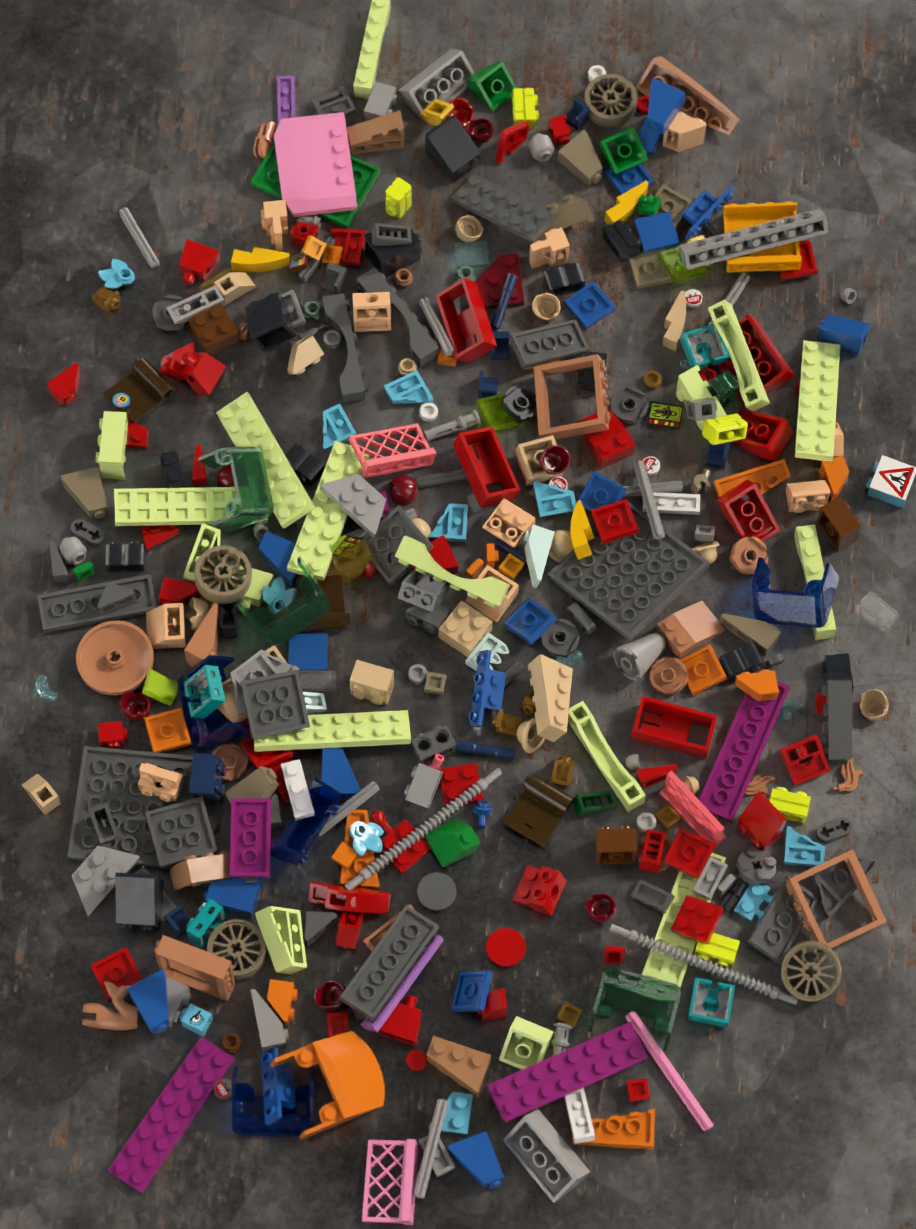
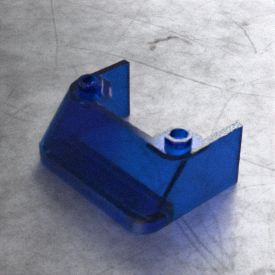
[751,557,839,628]
[178,655,250,748]
[270,777,342,866]
[231,1066,315,1137]

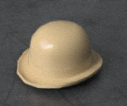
[548,529,574,563]
[692,541,719,564]
[516,718,545,753]

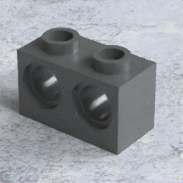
[411,725,456,765]

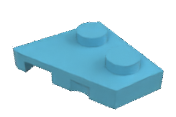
[384,370,434,404]
[323,403,357,452]
[532,481,576,518]
[429,503,468,542]
[784,826,825,867]

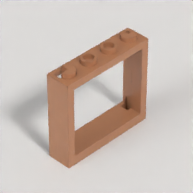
[534,354,611,440]
[786,849,887,953]
[154,935,235,1002]

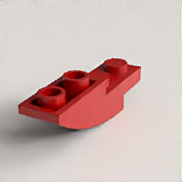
[308,881,391,913]

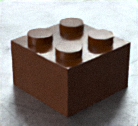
[188,303,239,356]
[817,496,861,552]
[595,826,637,864]

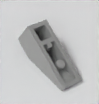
[166,285,225,324]
[251,989,289,1052]

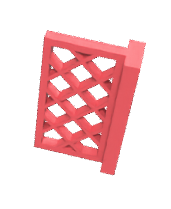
[349,424,436,478]
[659,771,726,847]

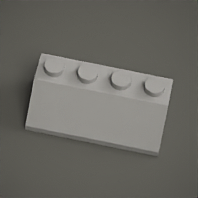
[399,49,474,121]
[502,1109,590,1203]

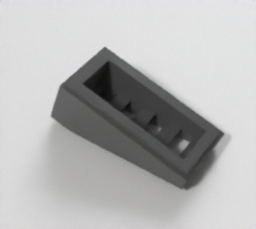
[371,223,411,246]
[49,541,69,584]

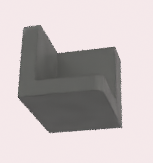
[322,262,347,294]

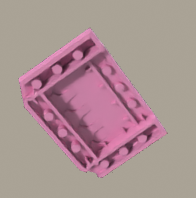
[274,112,357,217]

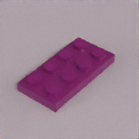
[230,798,271,878]

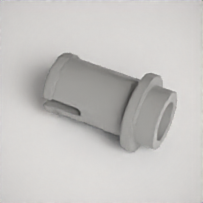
[297,215,321,229]

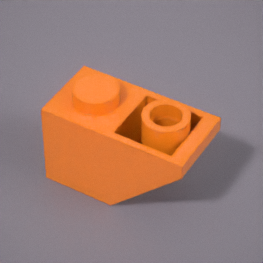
[818,455,849,501]
[735,669,779,701]
[267,979,298,1027]

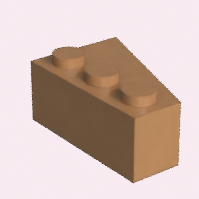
[347,110,404,155]
[169,850,233,891]
[427,1036,491,1099]

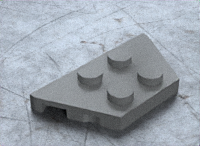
[319,474,386,537]
[230,650,299,715]
[72,846,140,916]

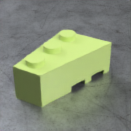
[676,365,726,430]
[96,411,128,480]
[182,523,220,590]
[255,906,307,975]

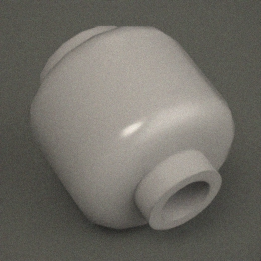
[528,134,554,162]
[58,537,87,565]

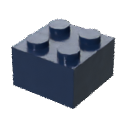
[189,753,226,801]

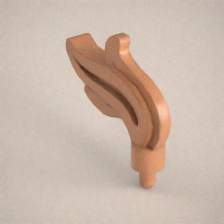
[833,757,863,792]
[745,774,775,796]

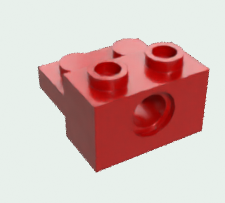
[778,734,831,786]
[512,865,567,916]

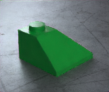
[466,61,517,112]
[598,127,649,175]
[424,819,481,868]

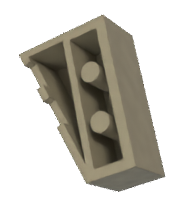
[537,194,594,241]

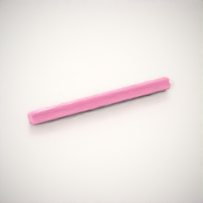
[625,1011,713,1131]

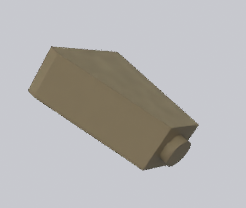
[558,130,602,188]
[61,467,109,519]
[225,766,279,803]

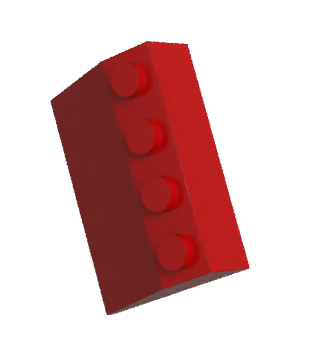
[708,314,795,405]

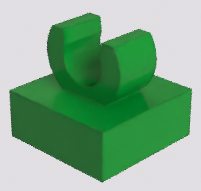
[637,194,662,215]

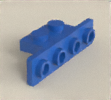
[682,185,735,240]
[469,650,506,728]
[261,1047,296,1125]

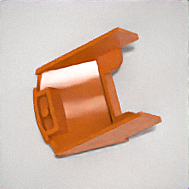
[270,1031,385,1140]

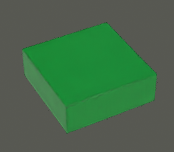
[73,561,95,582]

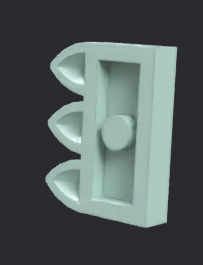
[465,632,509,671]

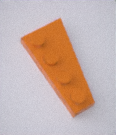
[713,459,791,498]
[340,809,380,889]
[572,1109,655,1150]

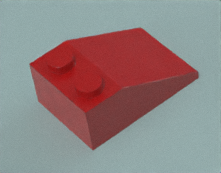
[575,407,635,469]
[729,408,793,462]
[716,480,780,542]
[737,791,787,852]

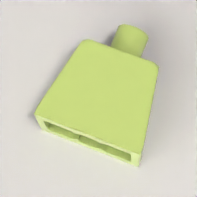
[235,566,274,613]

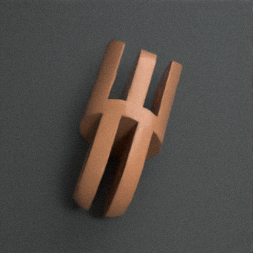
[253,122,277,159]

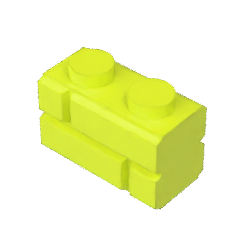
[512,88,539,129]
[385,178,412,219]
[702,413,748,445]
[769,787,811,824]
[694,933,740,968]

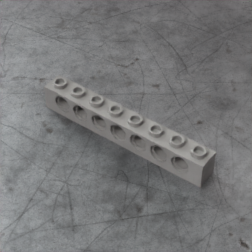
[679,209,829,270]

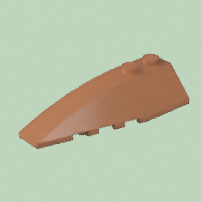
[635,56,739,135]

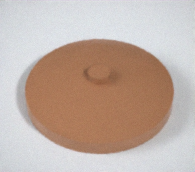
[76,621,154,695]

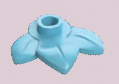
[99,259,135,289]
[262,577,297,615]
[350,821,384,856]

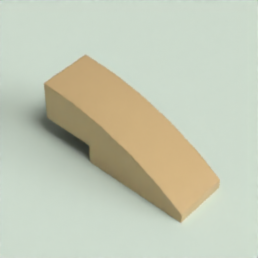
[663,290,686,351]

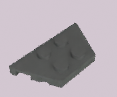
[812,849,880,918]

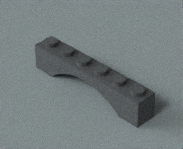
[357,267,440,367]
[322,293,368,403]

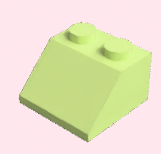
[499,1016,554,1070]

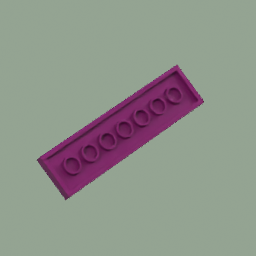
[699,672,790,823]
[487,1022,649,1123]
[108,1037,235,1194]

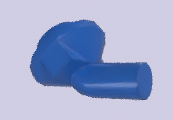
[473,801,492,829]

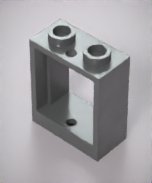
[398,568,451,612]

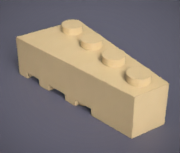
[528,654,573,742]

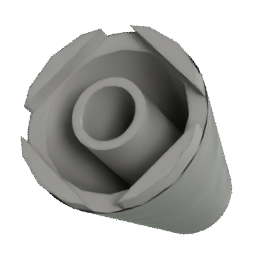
[613,632,666,681]

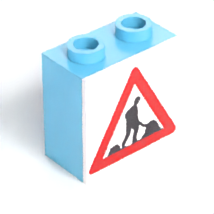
[866,455,916,509]

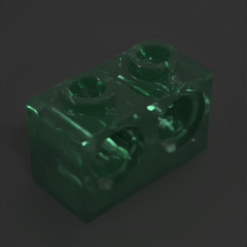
[708,371,739,408]

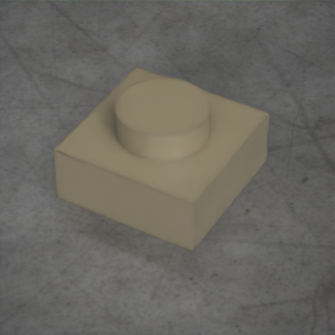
[424,672,447,695]

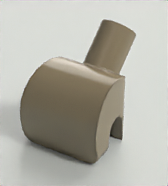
[690,469,711,494]

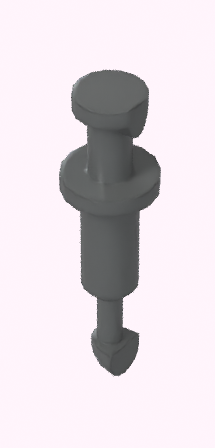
[289,322,328,348]

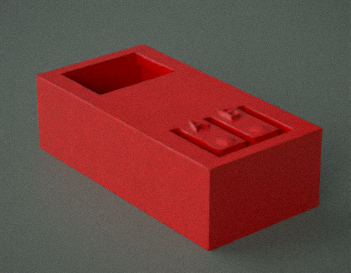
[435,278,497,364]
[453,426,520,509]
[631,696,717,759]

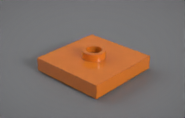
[680,644,728,696]
[144,708,192,753]

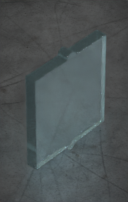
[454,241,490,269]

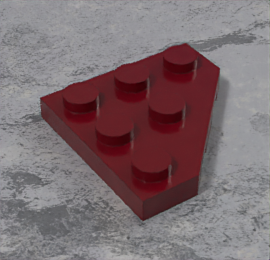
[469,253,524,309]

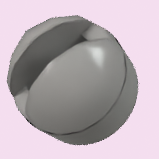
[840,288,857,304]
[253,523,269,539]
[626,754,640,770]

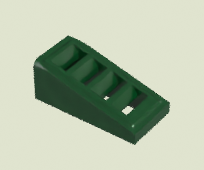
[573,790,618,817]

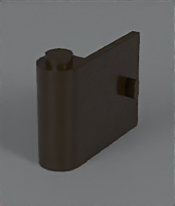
[103,358,176,424]
[296,575,350,633]
[503,774,574,847]

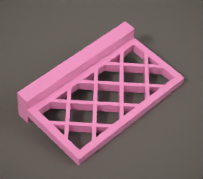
[362,1139,419,1225]

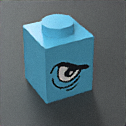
[180,1004,213,1037]

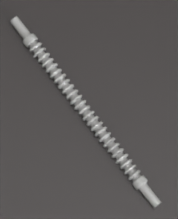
[344,768,502,890]
[609,924,798,1005]

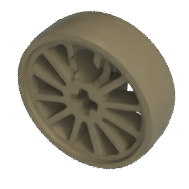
[583,74,638,128]
[194,546,252,604]
[207,919,267,981]
[781,941,842,1002]

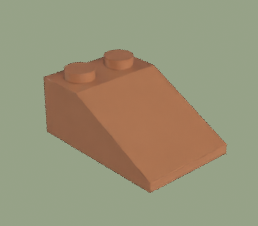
[656,601,725,660]
[184,603,220,670]

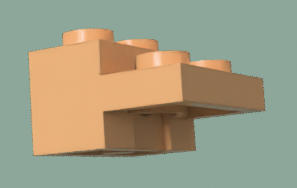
[260,200,288,251]
[529,227,570,268]
[353,292,391,332]
[138,763,184,802]

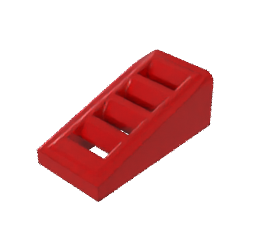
[192,444,208,488]
[635,764,678,789]
[639,829,667,873]
[603,946,625,963]

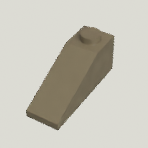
[719,613,781,656]

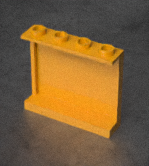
[723,201,801,273]

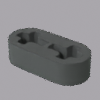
[71,519,105,547]
[566,602,597,636]
[816,817,853,843]

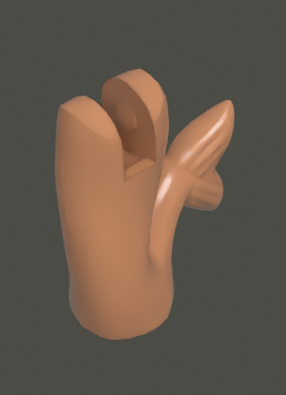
[82,981,139,1030]

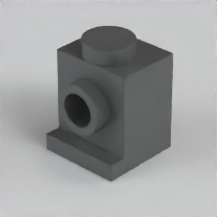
[686,397,717,421]

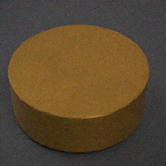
[643,371,662,390]

